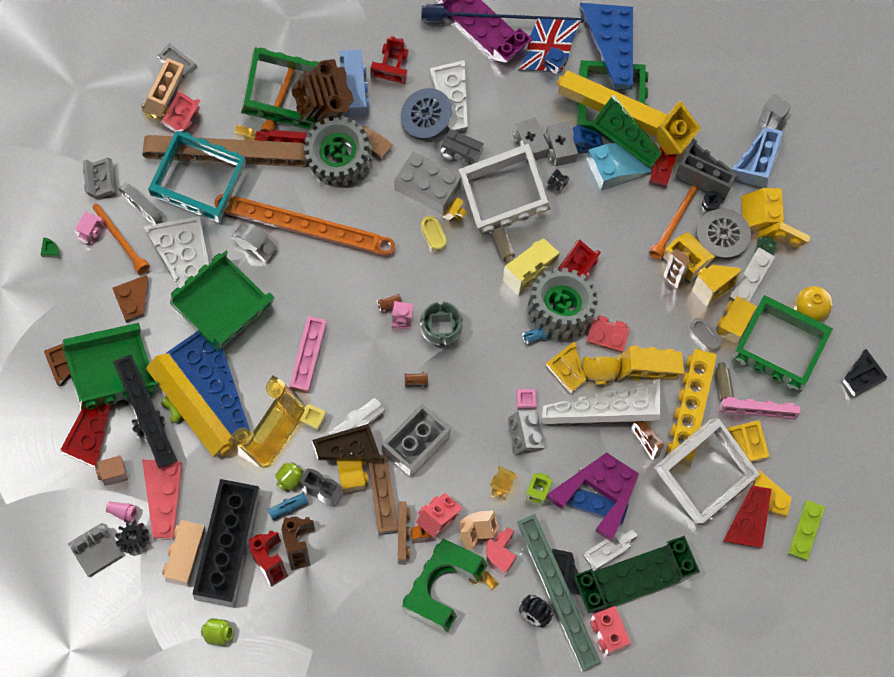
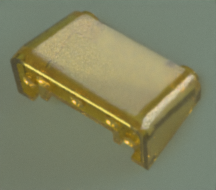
[228,375,306,468]

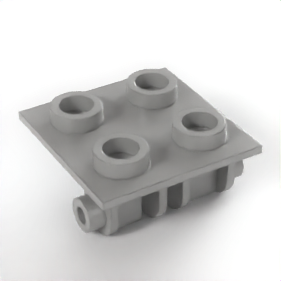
[67,522,122,576]

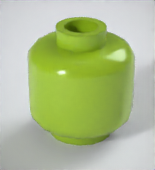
[275,462,304,492]
[201,618,233,646]

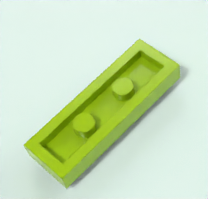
[788,500,825,562]

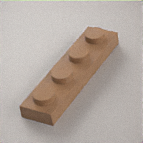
[368,454,398,535]

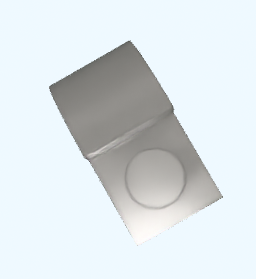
[231,223,278,262]

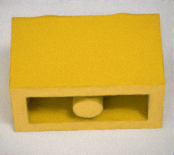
[717,296,757,344]

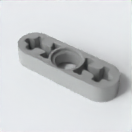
[118,182,163,225]

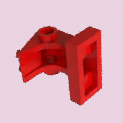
[370,36,409,85]
[249,531,288,587]

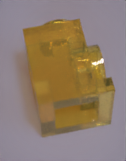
[490,466,517,500]

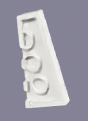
[430,60,468,132]

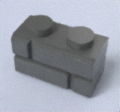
[441,129,484,167]

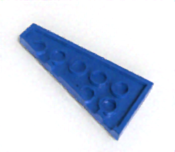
[579,3,633,90]
[166,332,250,441]

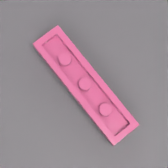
[289,316,327,393]
[720,397,800,419]

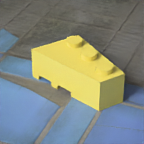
[503,238,559,296]

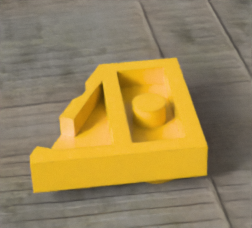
[758,222,810,248]
[546,342,586,393]

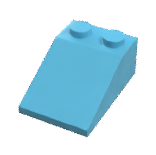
[587,143,652,191]

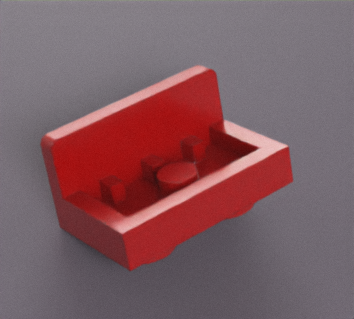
[558,239,601,279]

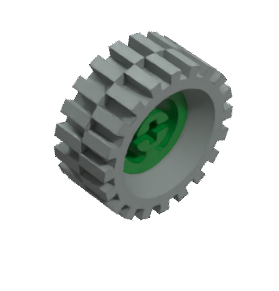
[304,116,373,187]
[527,268,598,340]

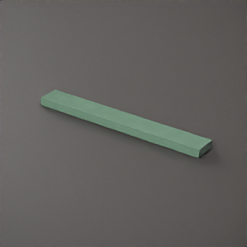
[516,514,601,671]

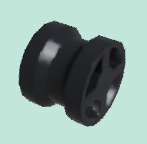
[547,169,570,193]
[701,191,722,213]

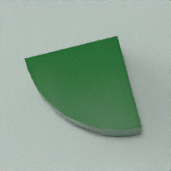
[40,237,61,259]

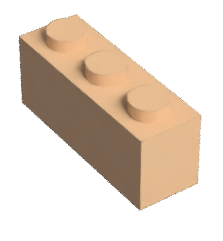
[144,58,184,117]
[162,520,206,587]

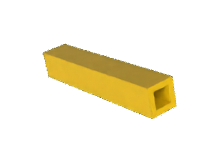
[557,70,668,137]
[146,353,236,457]

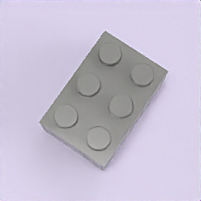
[394,151,462,215]
[382,404,451,477]

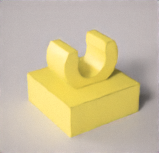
[300,404,326,431]

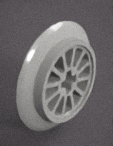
[697,208,751,257]

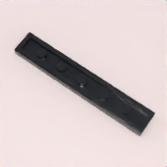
[113,354,177,469]

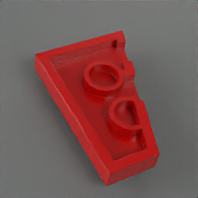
[723,485,772,548]

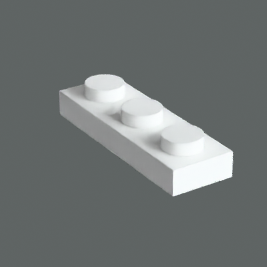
[730,248,775,302]

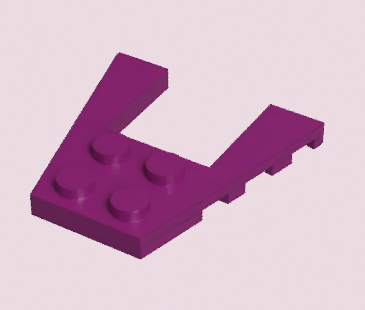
[546,452,639,543]

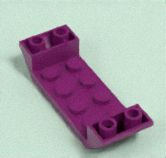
[436,0,532,62]

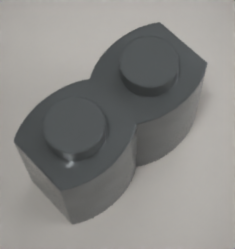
[300,468,342,506]

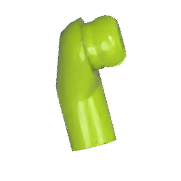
[161,396,182,423]

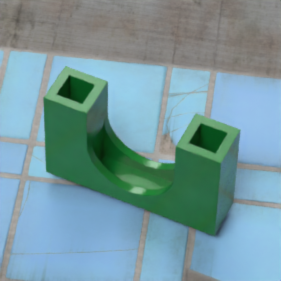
[402,538,487,633]

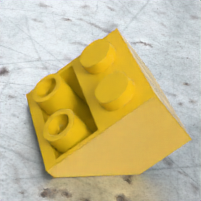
[663,232,716,282]

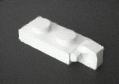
[584,529,637,571]

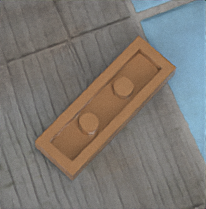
[664,249,691,288]
[398,501,410,565]

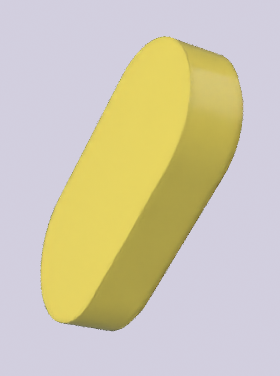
[421,216,447,252]

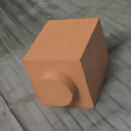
[95,455,128,486]

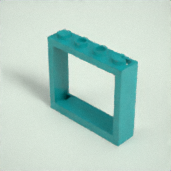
[148,130,246,222]

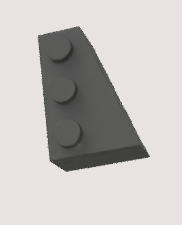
[675,138,737,200]

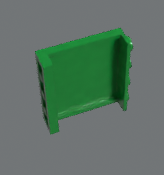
[169,250,275,351]
[62,322,158,410]

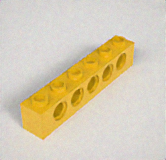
[666,349,717,466]

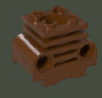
[291,59,354,125]

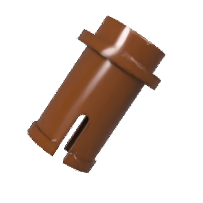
[377,294,402,312]
[404,371,428,387]

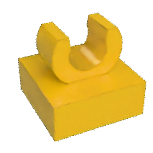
[443,197,467,221]

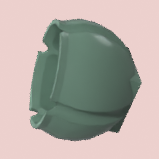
[420,301,463,346]

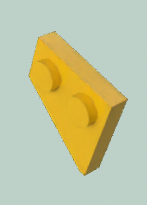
[726,420,770,463]
[753,470,792,518]

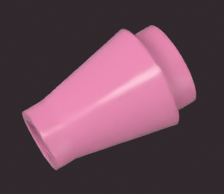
[106,501,137,522]

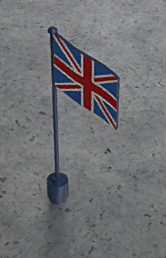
[421,4,584,72]

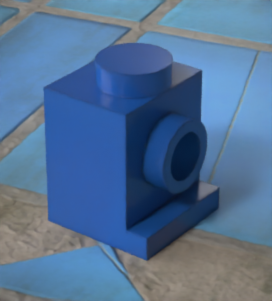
[542,47,567,75]

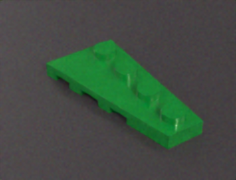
[591,95,662,168]

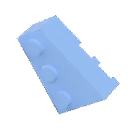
[339,49,370,117]
[732,127,783,188]

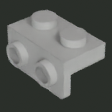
[83,157,115,200]
[508,411,545,454]

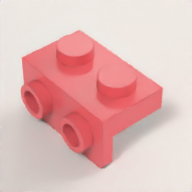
[160,91,201,132]
[587,315,630,352]

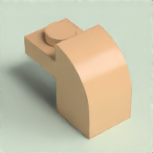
[459,511,499,550]

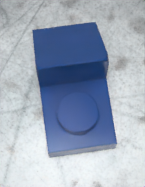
[572,125,603,154]

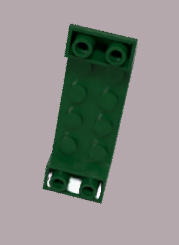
[573,535,700,614]

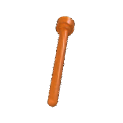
[260,68,295,132]
[649,186,697,260]
[92,204,150,275]

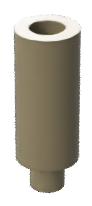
[492,228,515,264]
[716,362,734,401]

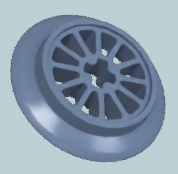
[401,88,452,138]

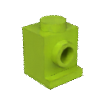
[525,473,553,506]

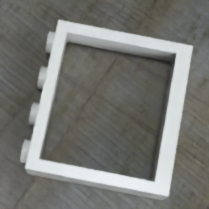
[459,143,551,234]
[654,418,760,524]

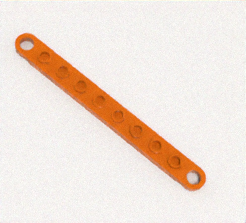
[214,193,395,257]

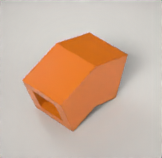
[411,525,430,544]

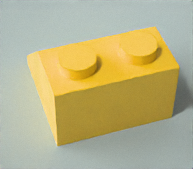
[657,101,701,154]
[741,188,784,231]
[692,265,742,306]

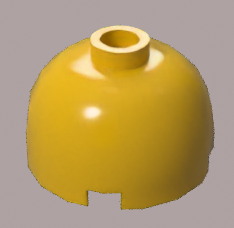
[793,286,833,323]
[582,356,621,385]

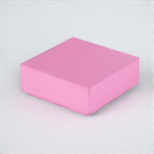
[516,389,537,410]

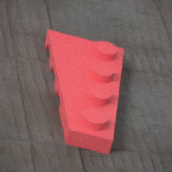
[142,459,182,540]

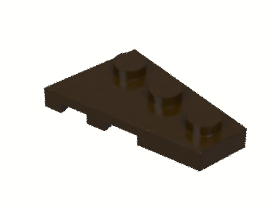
[312,424,381,461]

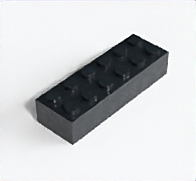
[192,479,260,608]

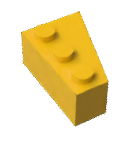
[615,345,684,382]

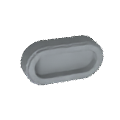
[689,318,722,352]

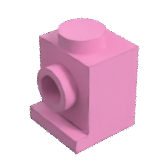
[75,211,105,244]
[392,301,413,330]

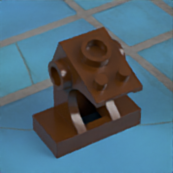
[281,516,315,570]

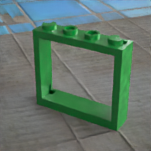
[241,47,319,130]
[577,60,649,135]
[732,295,833,392]

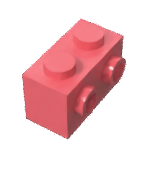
[416,493,462,538]
[590,606,631,656]

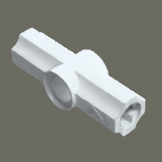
[328,398,385,435]

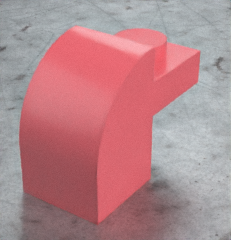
[486,527,516,577]

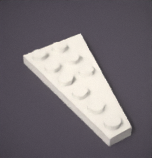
[144,216,209,288]
[542,379,660,424]

